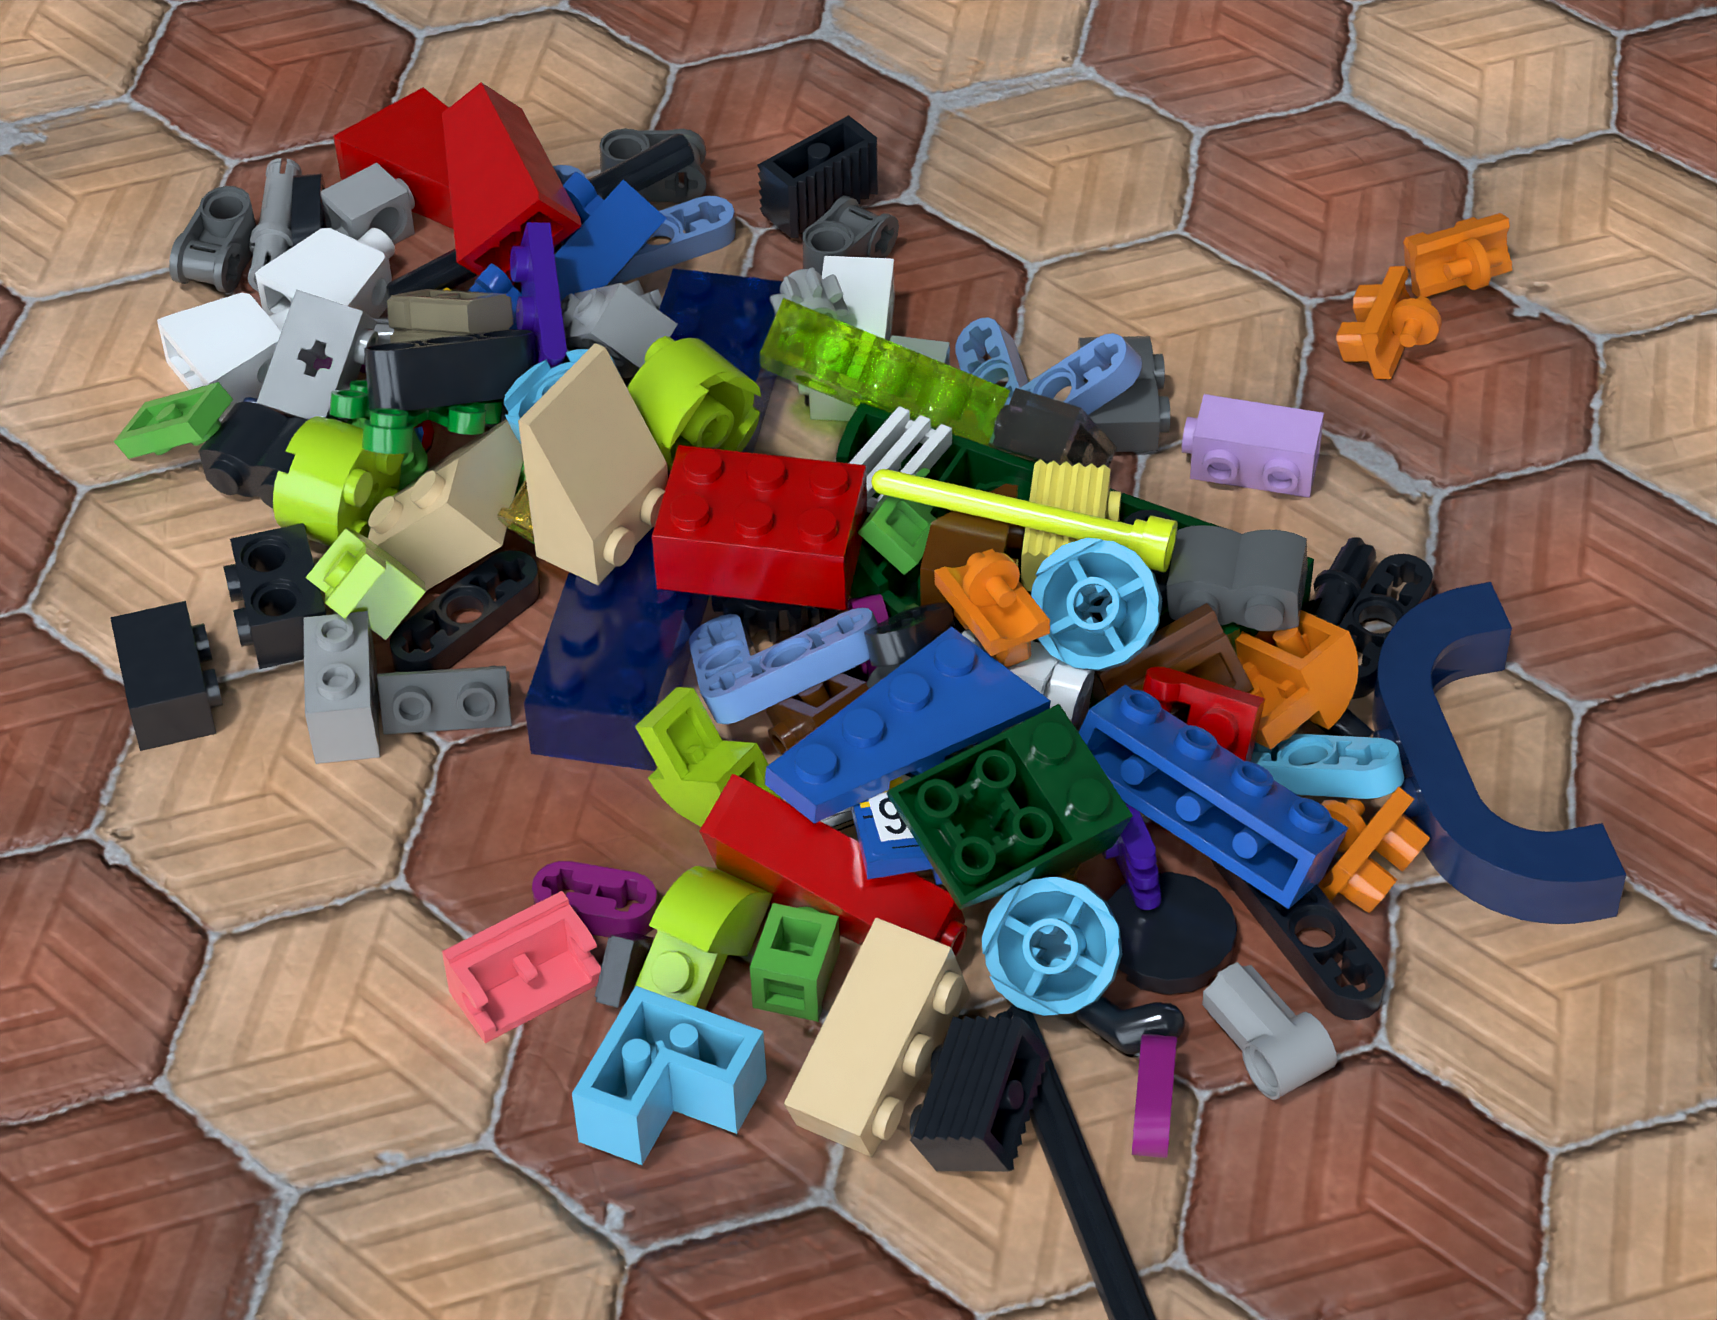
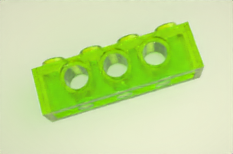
[760,298,1011,446]

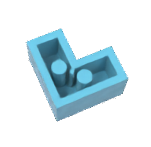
[572,986,767,1165]

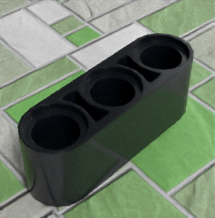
[364,329,537,411]

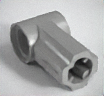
[1202,962,1337,1100]

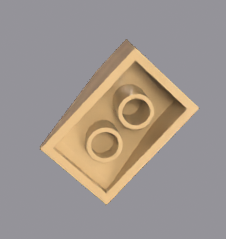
[518,343,668,585]
[368,419,523,591]

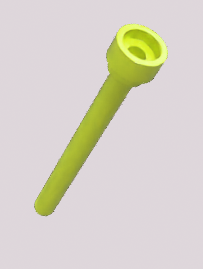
[871,469,1177,572]

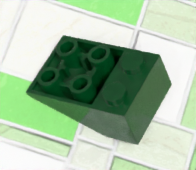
[886,704,1133,909]

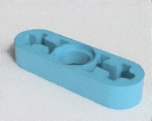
[1251,734,1404,799]

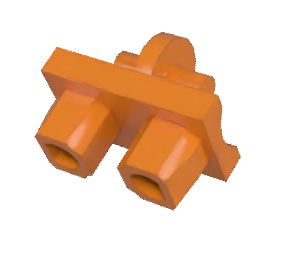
[1403,213,1512,297]
[1336,266,1442,379]
[934,548,1050,668]
[1318,787,1430,914]

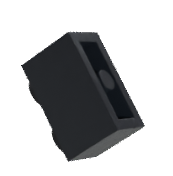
[110,601,223,751]

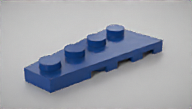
[765,627,1051,823]

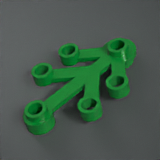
[330,380,503,454]

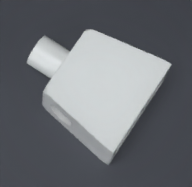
[255,228,395,319]
[157,293,290,422]

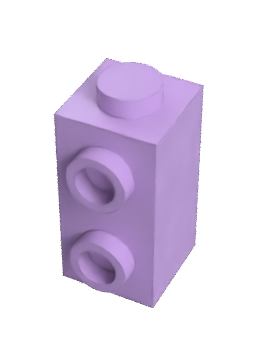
[1182,394,1324,498]

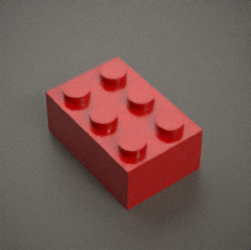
[652,445,868,610]

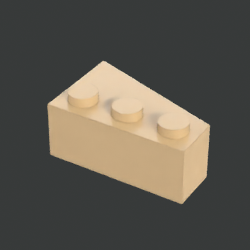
[784,918,971,1157]

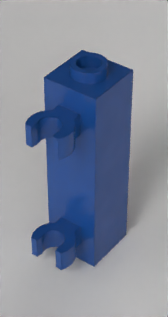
[468,171,667,330]

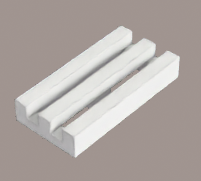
[850,406,952,513]

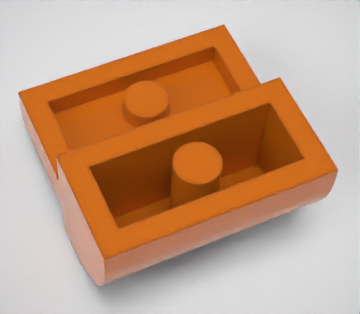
[1235,610,1358,750]

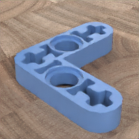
[553,165,736,286]
[955,317,1142,457]
[689,608,878,724]

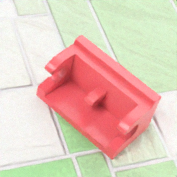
[442,891,601,1043]

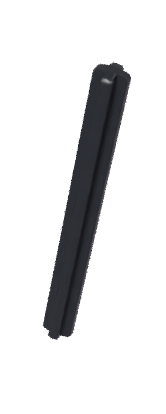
[386,134,695,298]
[995,1005,1156,1320]

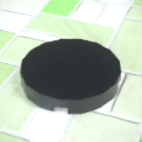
[1107,872,1237,995]

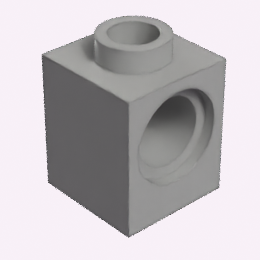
[320,163,415,244]

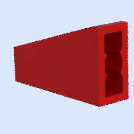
[442,82,581,280]
[333,87,453,229]
[699,774,967,957]

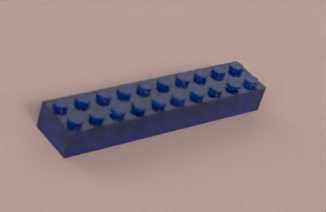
[524,268,789,771]

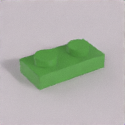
[114,382,233,459]

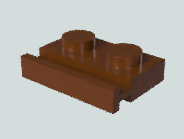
[1095,603,1254,724]

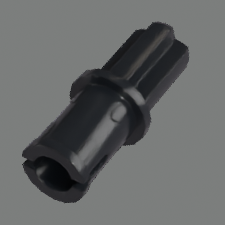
[1304,537,1377,626]

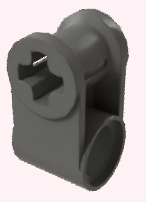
[600,128,707,204]
[169,186,256,293]
[803,196,899,277]

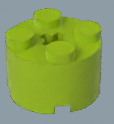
[627,336,761,474]
[273,416,404,547]

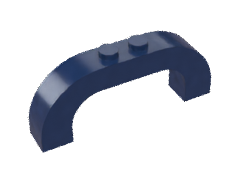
[1372,582,1626,924]

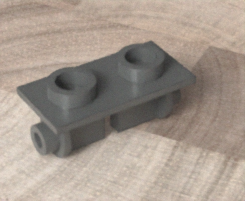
[377,666,512,734]

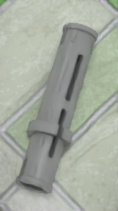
[248,158,302,292]

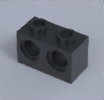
[223,523,326,669]

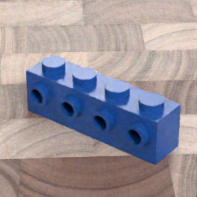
[1078,685,1348,909]

